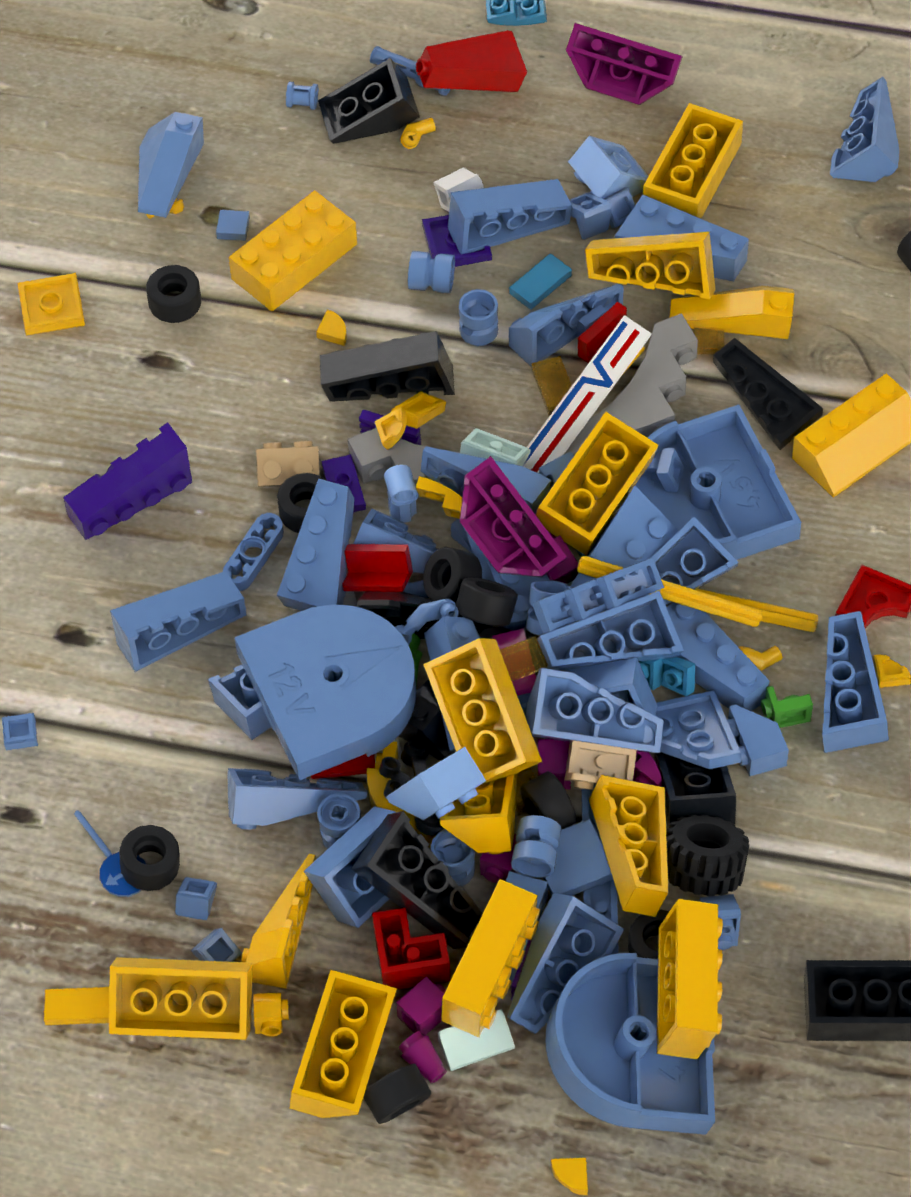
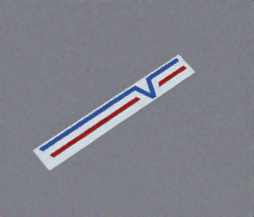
[523,315,652,473]

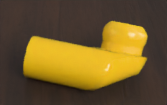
[400,117,436,149]
[739,646,783,671]

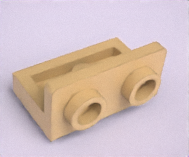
[256,441,320,487]
[565,740,637,790]

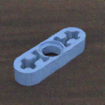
[223,513,284,591]

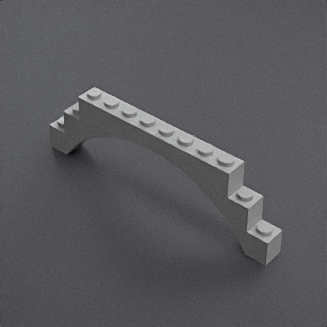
[348,313,698,518]

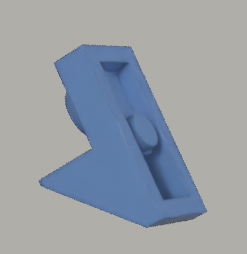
[570,192,612,240]

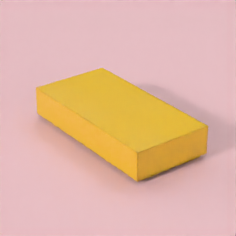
[391,391,446,429]
[44,987,109,1025]

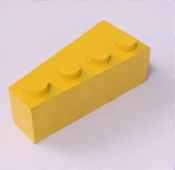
[585,232,716,299]

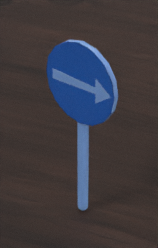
[74,810,146,897]

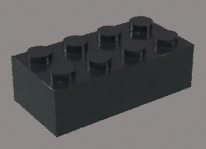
[804,960,911,1041]

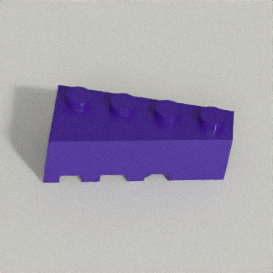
[63,422,192,540]

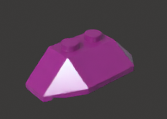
[566,23,683,105]
[460,456,568,577]

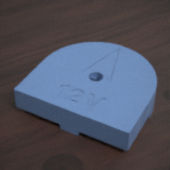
[629,405,801,560]
[234,605,416,781]
[545,953,715,1135]

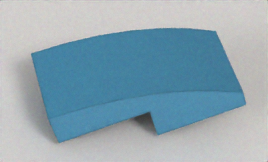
[486,0,547,26]
[639,657,696,697]

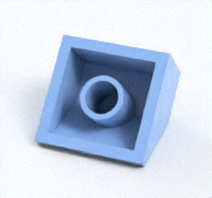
[568,136,648,199]
[386,747,486,820]

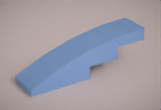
[532,557,664,634]

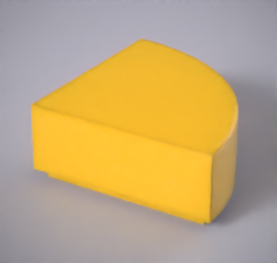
[316,309,347,346]
[374,407,407,450]
[873,655,911,688]
[551,1157,588,1195]

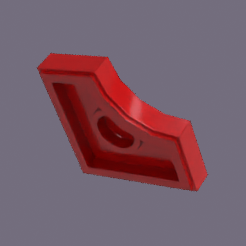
[835,565,911,629]

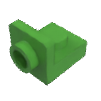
[761,686,813,728]

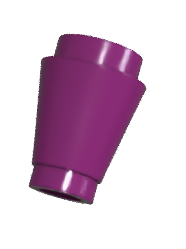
[399,1031,447,1084]

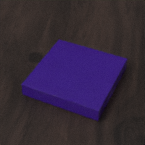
[422,215,492,267]

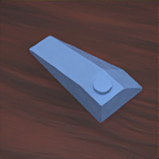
[830,77,900,182]
[138,112,204,218]
[509,284,624,368]
[421,446,551,514]
[353,509,438,574]
[525,668,664,753]
[227,768,367,830]
[507,892,624,1034]

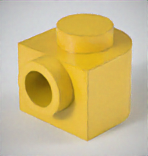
[253,993,289,1036]

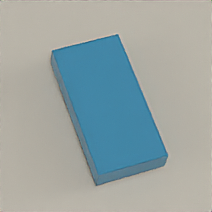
[509,253,572,310]

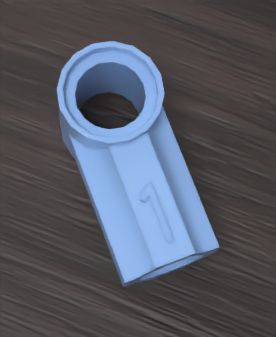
[384,465,418,523]

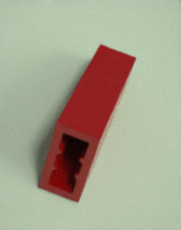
[416,30,527,92]

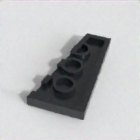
[713,338,823,450]

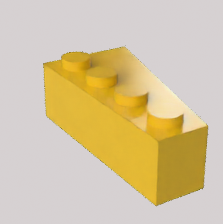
[589,775,668,917]

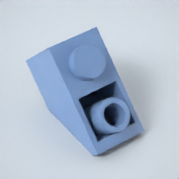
[727,705,789,776]
[699,894,741,950]

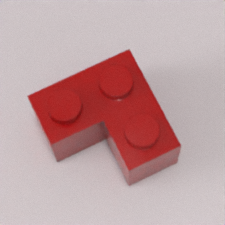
[372,908,451,989]

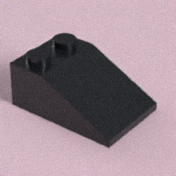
[318,58,420,144]
[655,752,736,828]

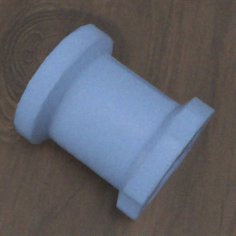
[286,81,319,110]

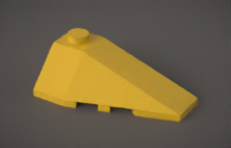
[669,286,794,339]
[440,773,518,854]
[241,854,316,989]

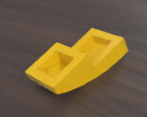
[416,476,462,519]

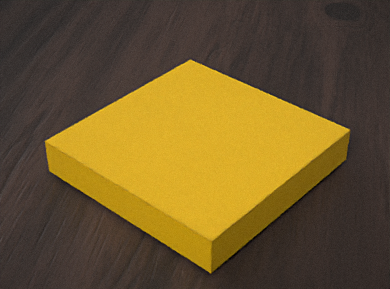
[17,273,85,336]

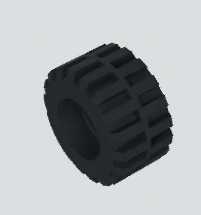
[666,815,749,896]

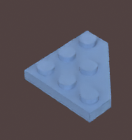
[656,690,741,769]

